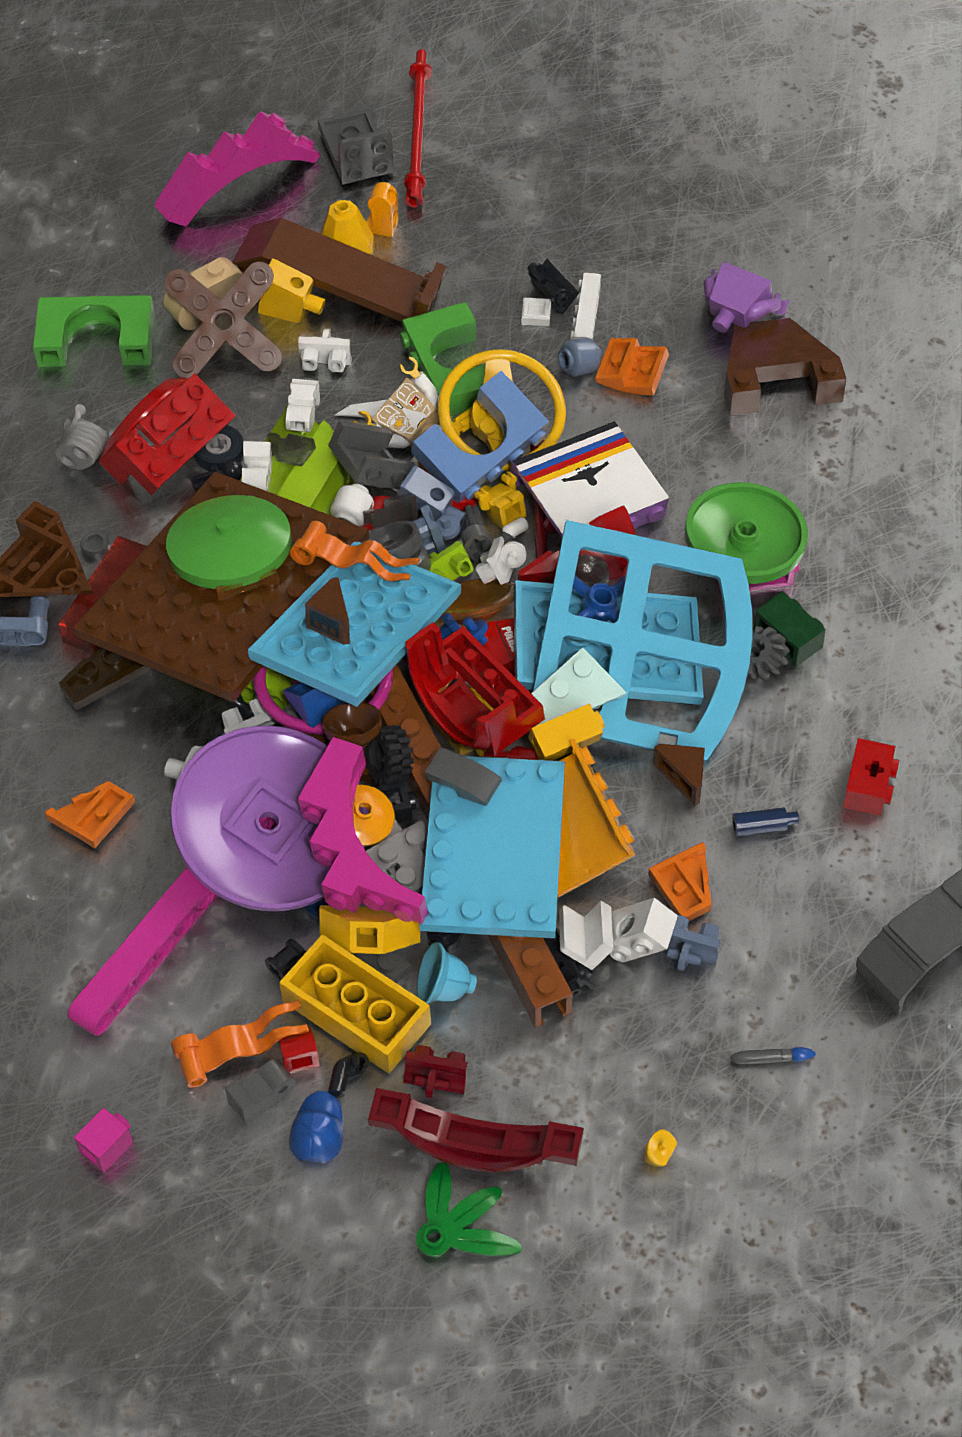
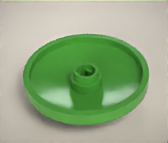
[685,482,808,584]
[166,495,292,589]

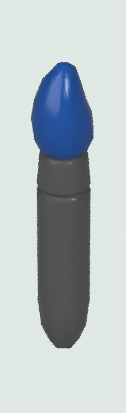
[730,1047,816,1064]

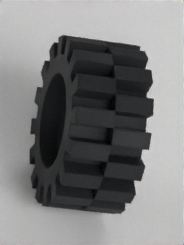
[364,725,414,785]

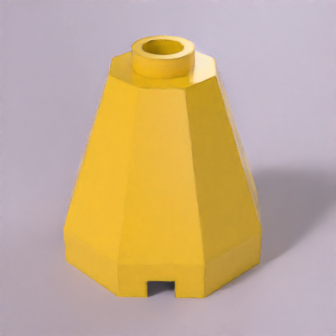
[320,200,375,255]

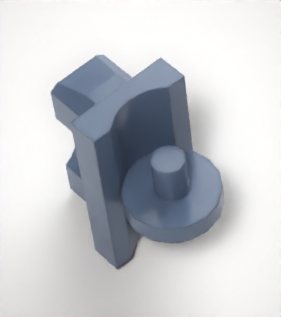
[411,505,461,555]
[666,914,720,972]

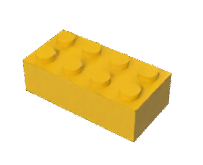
[279,934,431,1074]

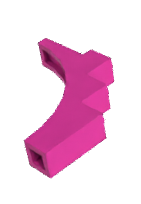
[154,111,321,227]
[298,737,428,924]

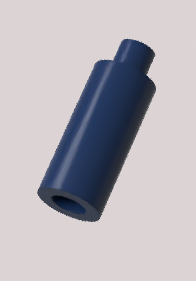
[732,807,799,837]

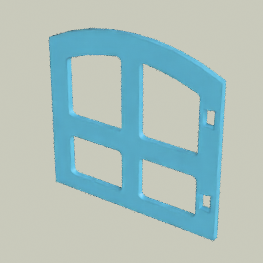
[532,520,753,762]

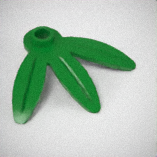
[416,1163,522,1257]

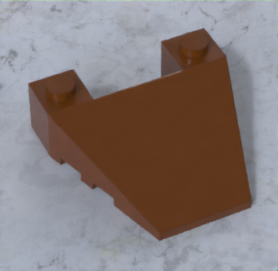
[724,318,847,416]

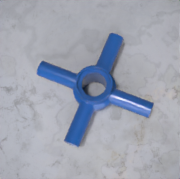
[572,575,626,623]

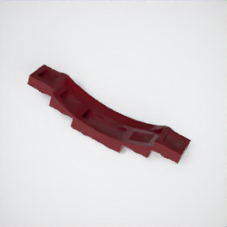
[368,1088,584,1172]

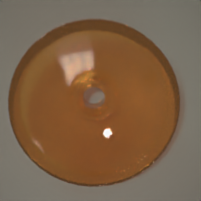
[438,579,515,625]

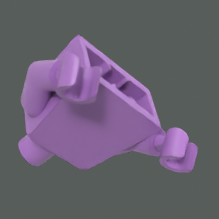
[704,261,791,333]

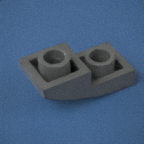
[424,747,502,806]

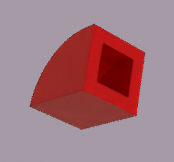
[278,1027,320,1073]

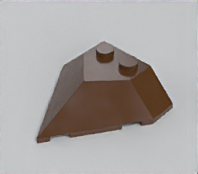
[0,501,93,597]

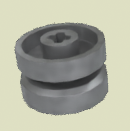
[369,521,432,571]

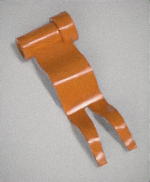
[290,521,420,582]
[171,1000,309,1088]

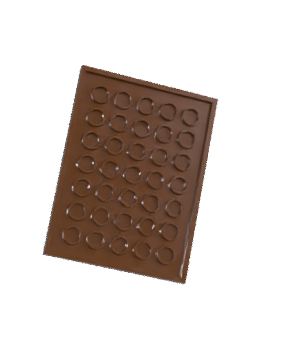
[73,472,370,702]

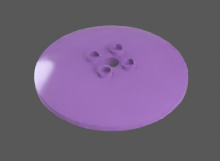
[170,726,368,911]

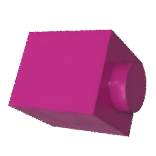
[74,1107,133,1173]

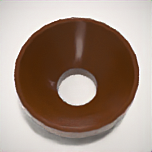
[322,702,382,748]

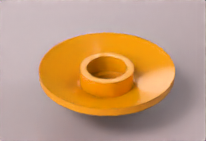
[353,785,395,847]

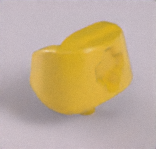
[643,1129,677,1167]

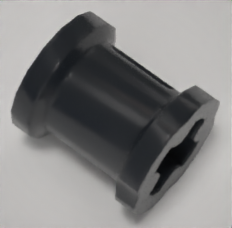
[265,938,306,981]

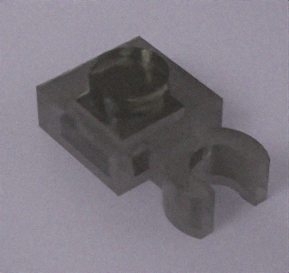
[267,433,316,467]

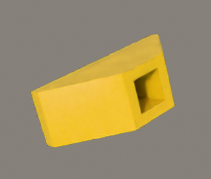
[320,905,421,954]

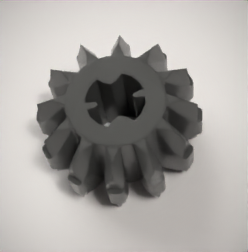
[748,626,790,680]

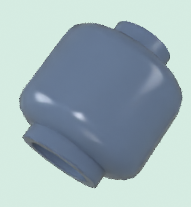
[557,337,602,377]

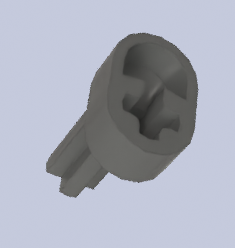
[461,505,494,563]

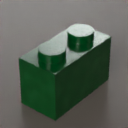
[754,592,826,667]

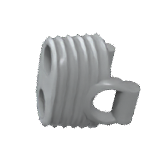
[55,404,115,470]

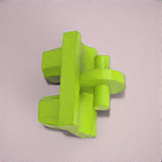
[429,541,474,581]

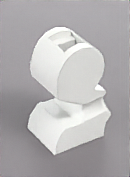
[286,379,320,432]
[242,441,273,491]

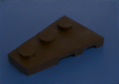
[59,647,152,711]

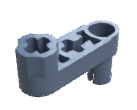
[0,596,50,646]

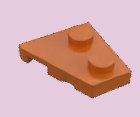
[45,781,135,849]
[648,842,711,921]

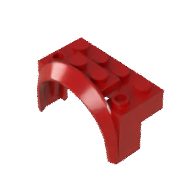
[99,373,236,496]
[405,622,545,756]

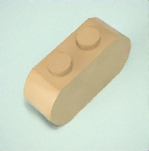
[163,257,243,330]

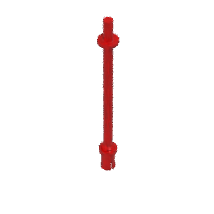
[404,49,432,207]

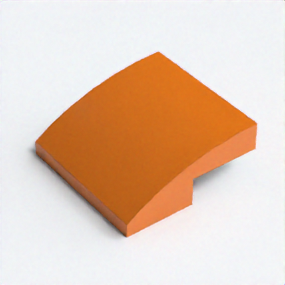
[595,338,669,396]

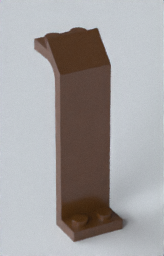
[232,218,447,322]

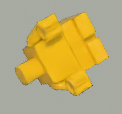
[474,471,527,529]

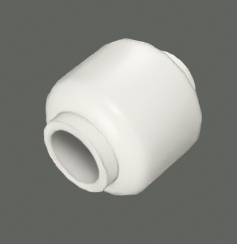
[330,484,374,526]

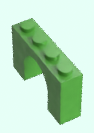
[33,295,155,367]
[399,302,485,416]

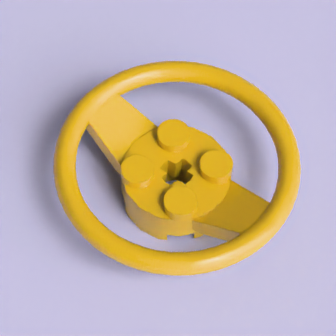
[438,349,566,471]

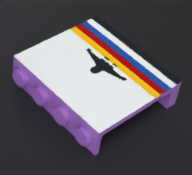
[511,421,669,538]

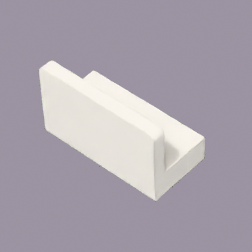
[559,901,614,970]

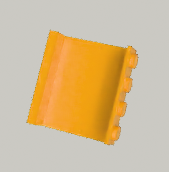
[557,738,635,898]

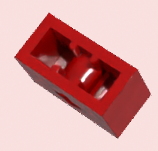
[843,738,900,816]

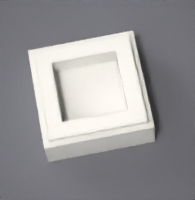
[521,298,551,326]

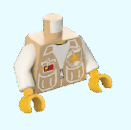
[352,357,440,449]

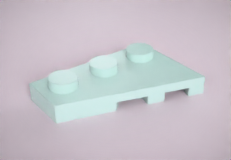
[531,648,627,725]

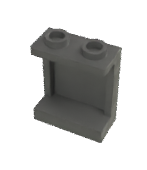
[328,420,416,490]

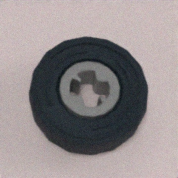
[194,425,244,471]

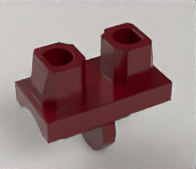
[403,1045,468,1099]

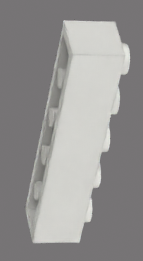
[571,273,601,340]

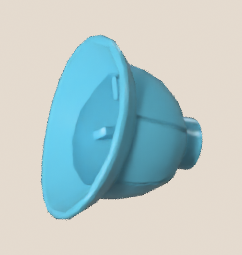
[417,942,477,1004]

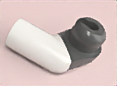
[500,517,528,544]

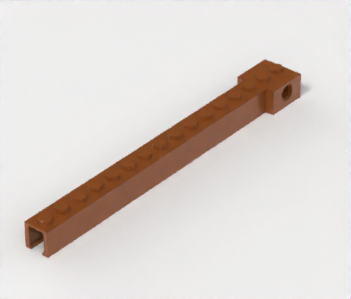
[364,664,573,1028]

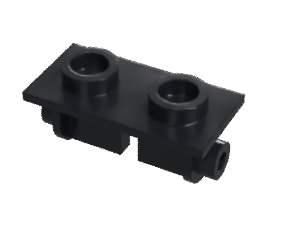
[527,258,580,314]
[543,927,596,997]

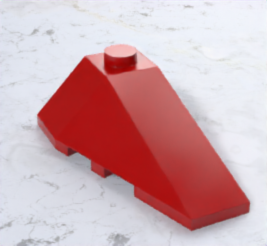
[518,505,636,584]

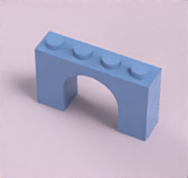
[411,370,549,504]

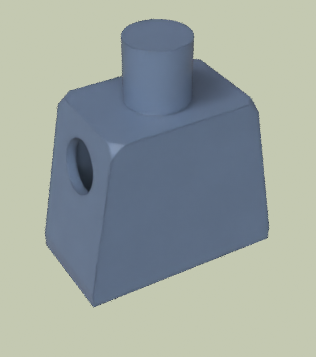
[394,465,466,526]

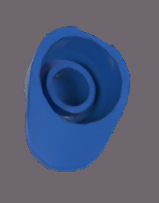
[289,1091,343,1164]

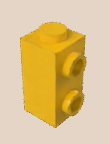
[528,703,605,761]

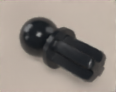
[191,460,243,492]

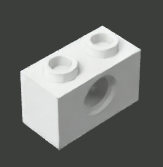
[610,898,678,963]

